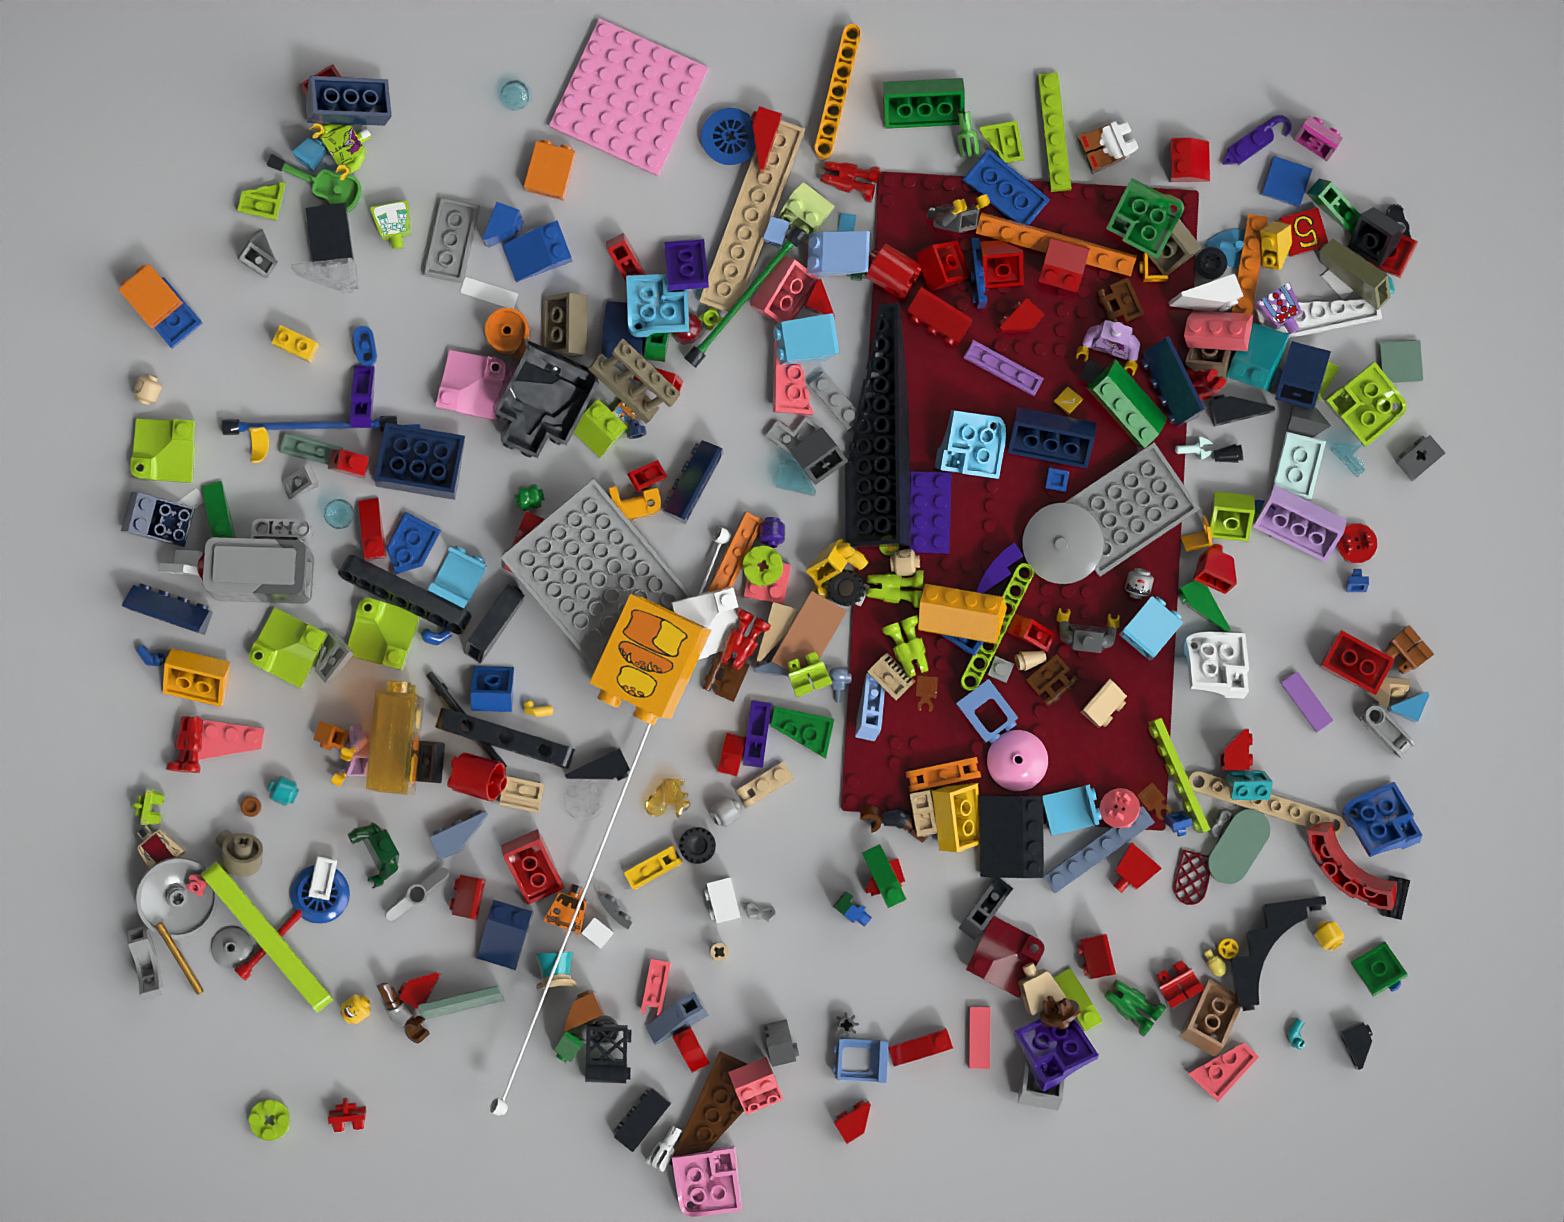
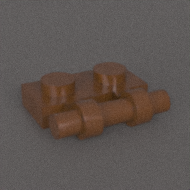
[1097,278,1144,323]
[702,652,750,702]
[1026,654,1079,706]

